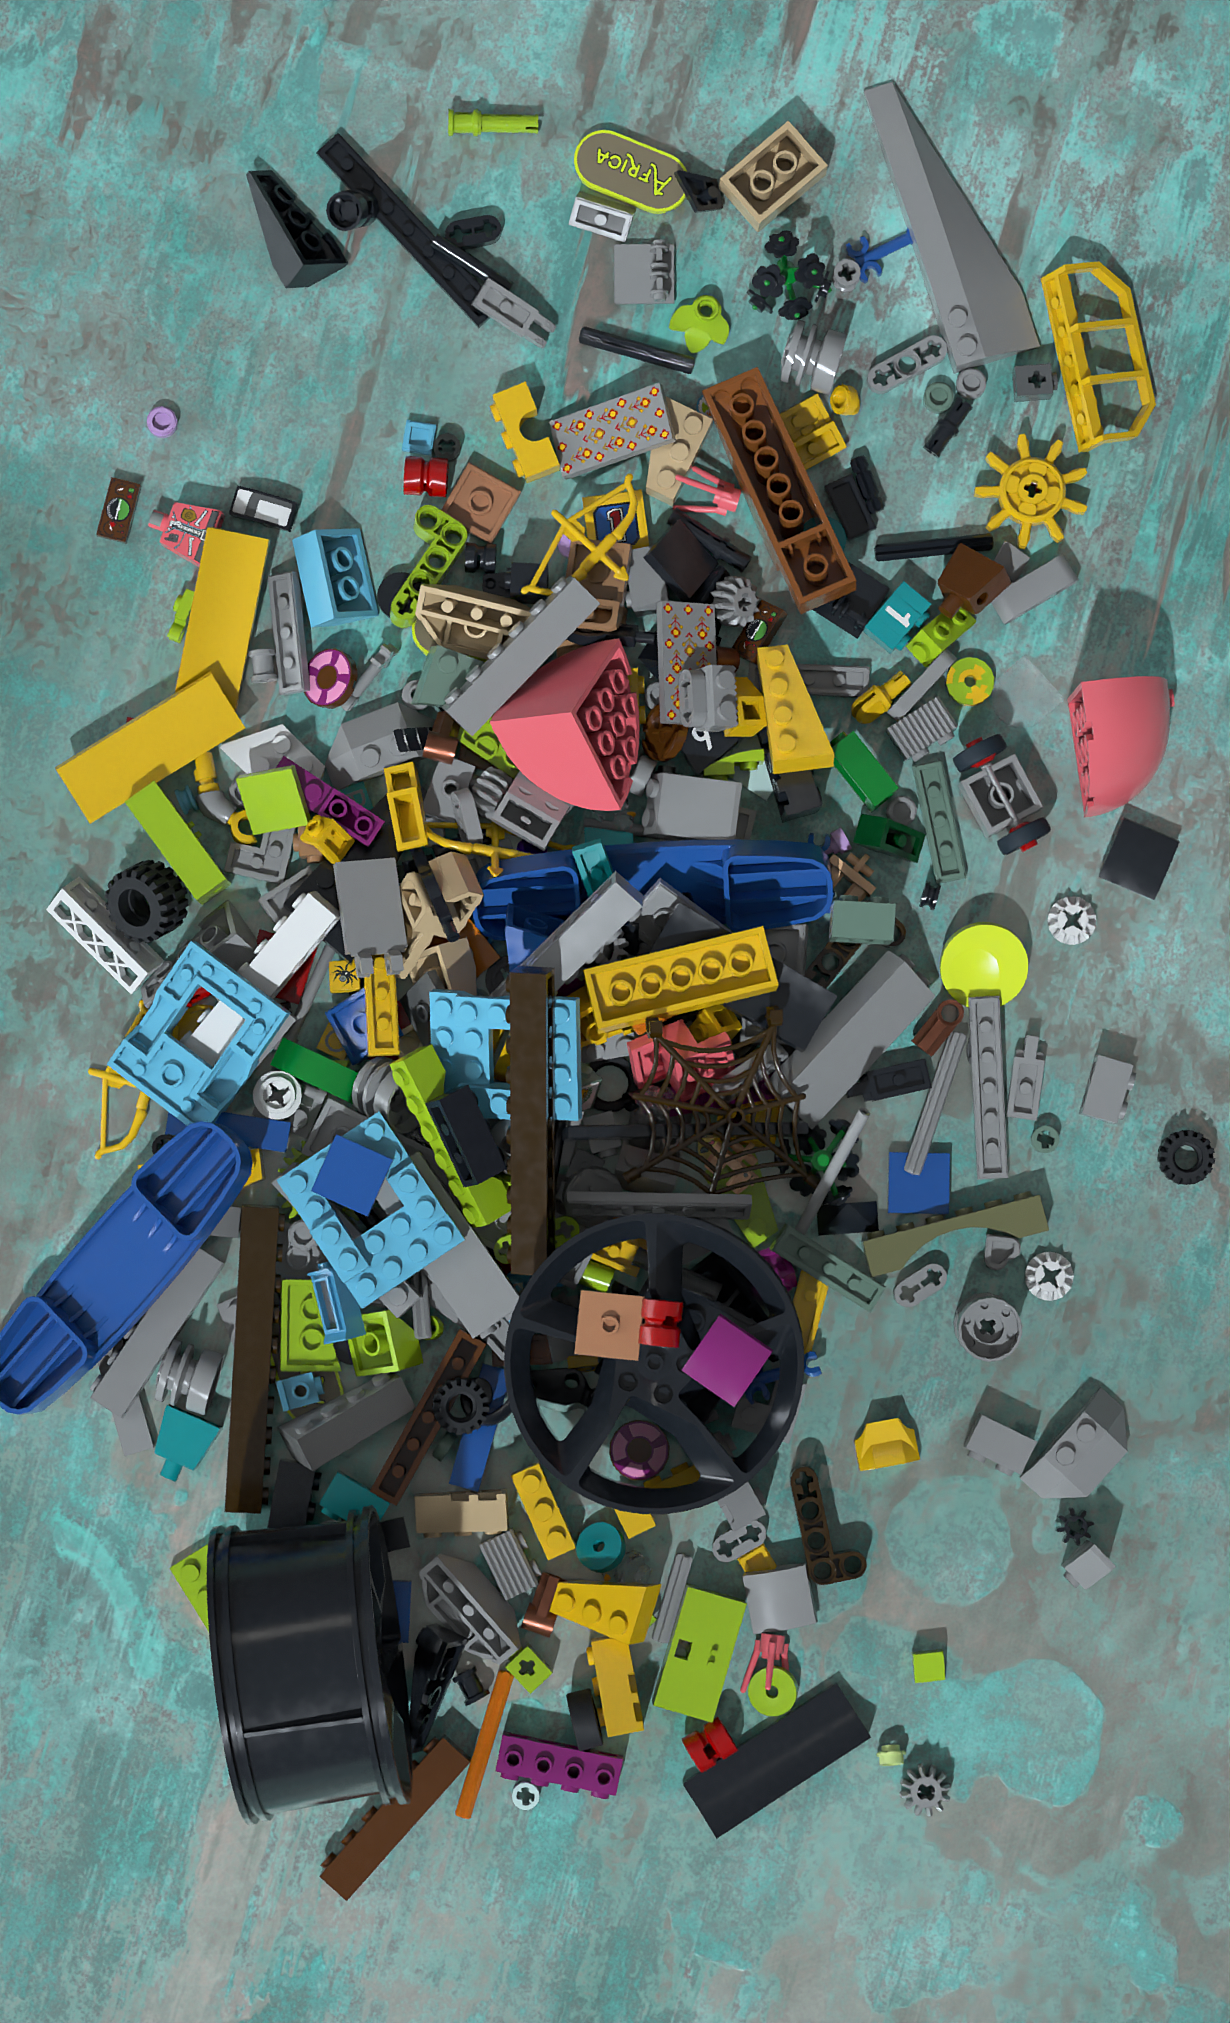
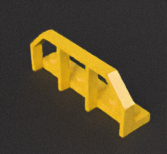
[1040,261,1156,452]

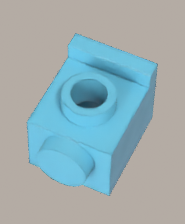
[276,1372,325,1412]

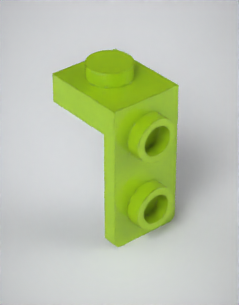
[906,608,976,668]

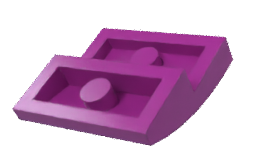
[681,1313,773,1407]

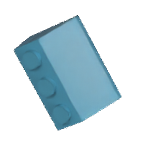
[292,528,379,628]

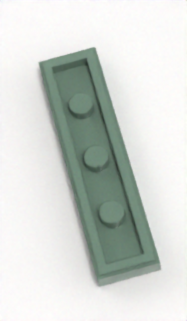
[912,760,967,884]
[769,1223,886,1313]

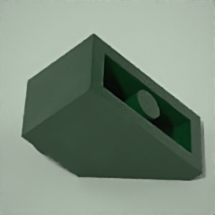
[853,814,926,863]

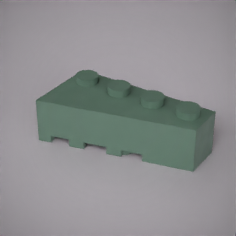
[411,645,496,713]

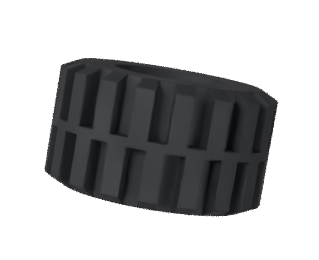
[105,860,189,943]

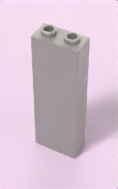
[764,950,935,1129]
[376,1150,520,1339]

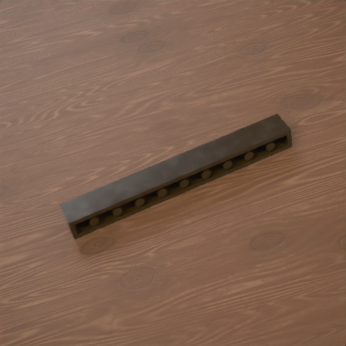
[505,965,555,1275]
[224,1204,285,1514]

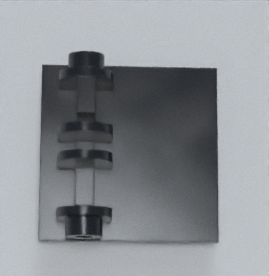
[812,562,890,639]

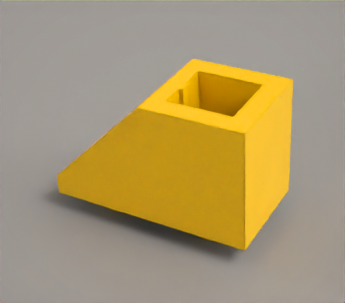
[724,677,767,737]

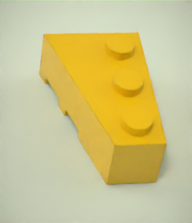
[549,1580,662,1645]
[586,1636,644,1737]

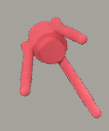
[673,466,741,516]
[740,1633,789,1693]

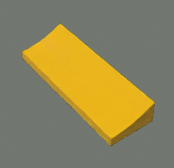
[175,527,271,712]
[55,672,245,824]
[583,926,778,1034]

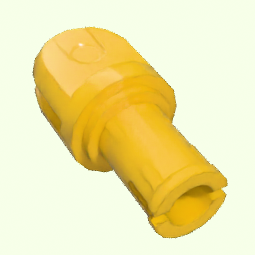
[851,670,912,724]

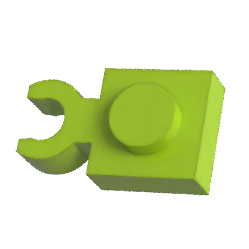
[167,588,194,644]

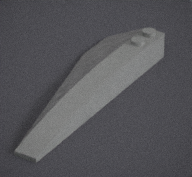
[863,82,1040,374]

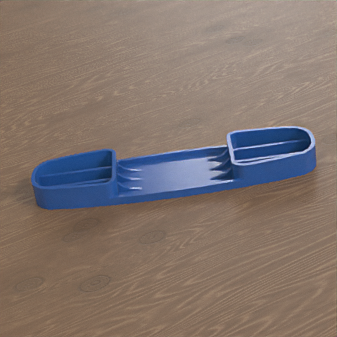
[473,839,833,941]
[0,1121,253,1415]

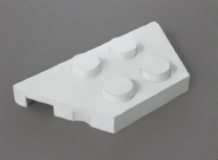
[220,724,326,814]

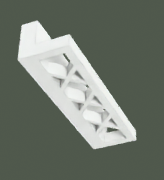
[46,876,164,994]

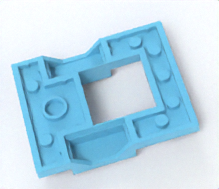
[107,940,290,1126]
[429,989,582,1121]
[277,1111,466,1309]

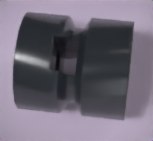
[326,188,379,231]

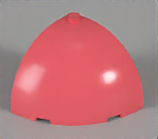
[490,638,639,811]
[1067,676,1175,818]

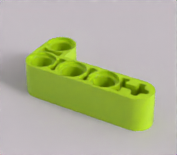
[390,505,467,628]

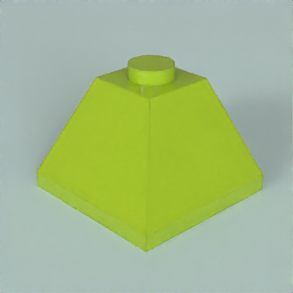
[348,1310,424,1377]

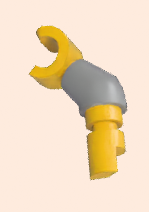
[193,752,257,846]

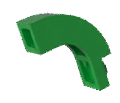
[270,1037,358,1104]

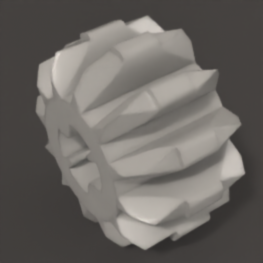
[711,576,761,628]
[471,767,514,821]
[899,1763,951,1817]

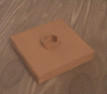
[441,462,521,544]
[574,1290,645,1361]

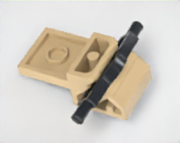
[395,847,484,979]

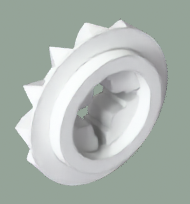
[1048,897,1096,945]
[253,1071,302,1120]
[1025,1252,1074,1301]

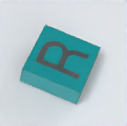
[338,781,373,811]

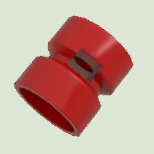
[403,456,449,497]
[638,1298,683,1348]
[681,1716,738,1773]

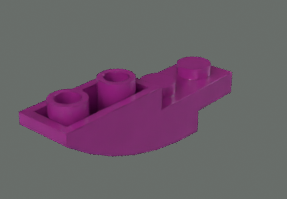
[276,756,385,847]

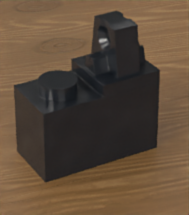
[482,562,549,604]

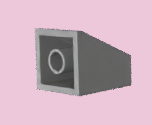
[642,773,742,841]

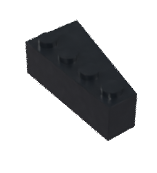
[756,727,822,823]

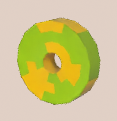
[945,657,994,706]

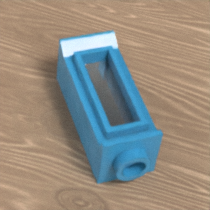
[307,1261,366,1345]

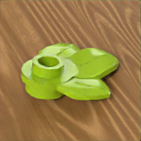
[669,295,729,354]

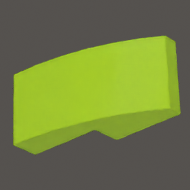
[703,749,764,781]

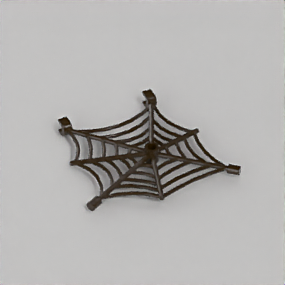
[622,1006,821,1194]

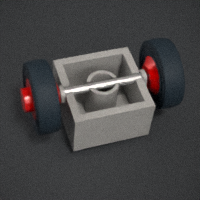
[953,734,1051,855]

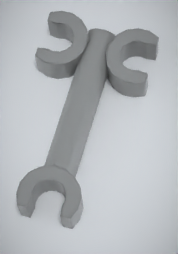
[340,643,399,711]

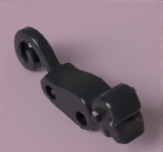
[460,1368,596,1427]

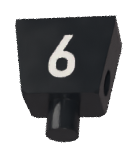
[680,727,742,777]

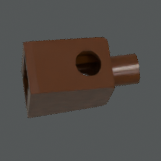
[937,543,1011,619]

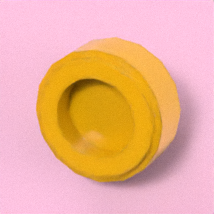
[830,384,860,416]

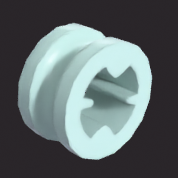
[512,1780,540,1810]

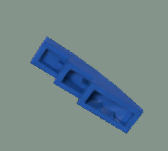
[165,1112,291,1153]
[449,1363,507,1492]

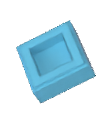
[402,420,437,456]

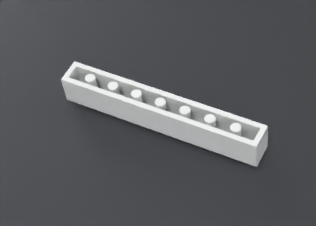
[180,891,340,1067]

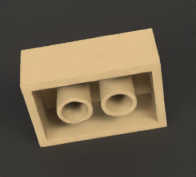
[719,120,828,232]

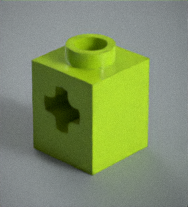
[505,1643,553,1694]

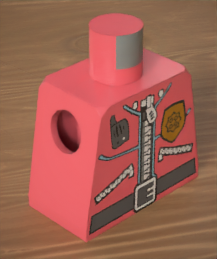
[148,502,225,567]

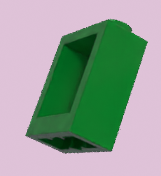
[830,730,899,813]

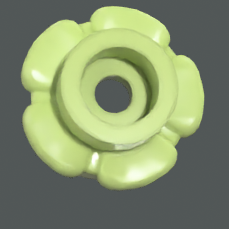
[876,1745,906,1766]

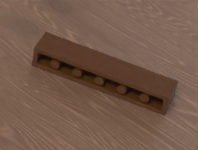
[370,1329,487,1506]
[319,1734,471,1901]

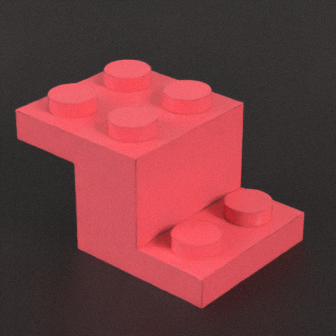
[627,1019,735,1102]

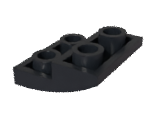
[1099,817,1180,900]

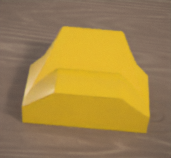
[854,1418,920,1471]

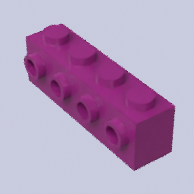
[495,1731,623,1799]

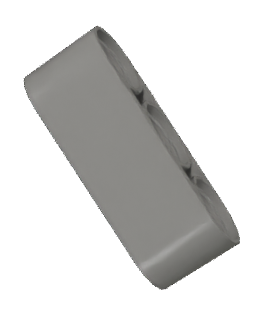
[991,554,1079,625]

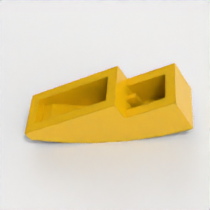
[383,762,428,852]

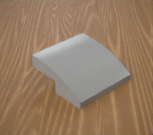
[742,1563,818,1634]

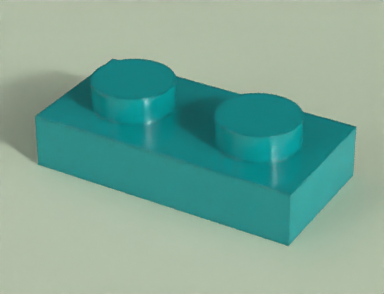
[572,838,614,897]

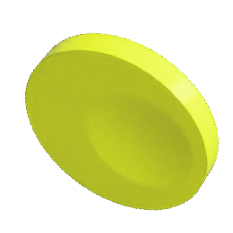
[939,922,1028,1007]

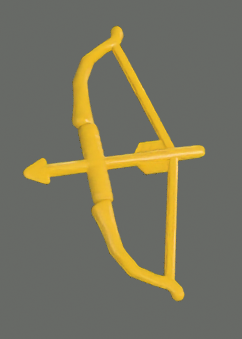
[521,473,638,596]
[426,820,575,877]
[88,999,150,1159]

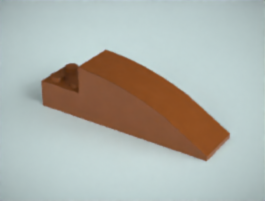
[702,366,856,614]

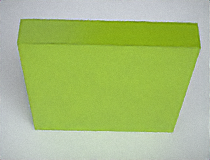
[236,765,311,835]

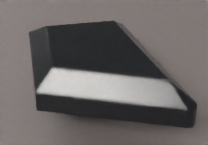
[674,170,723,213]

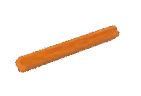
[455,1670,514,1819]

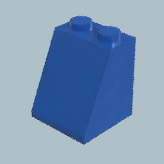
[505,903,565,972]

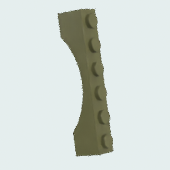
[861,1191,1049,1277]

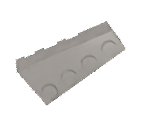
[277,1372,416,1471]

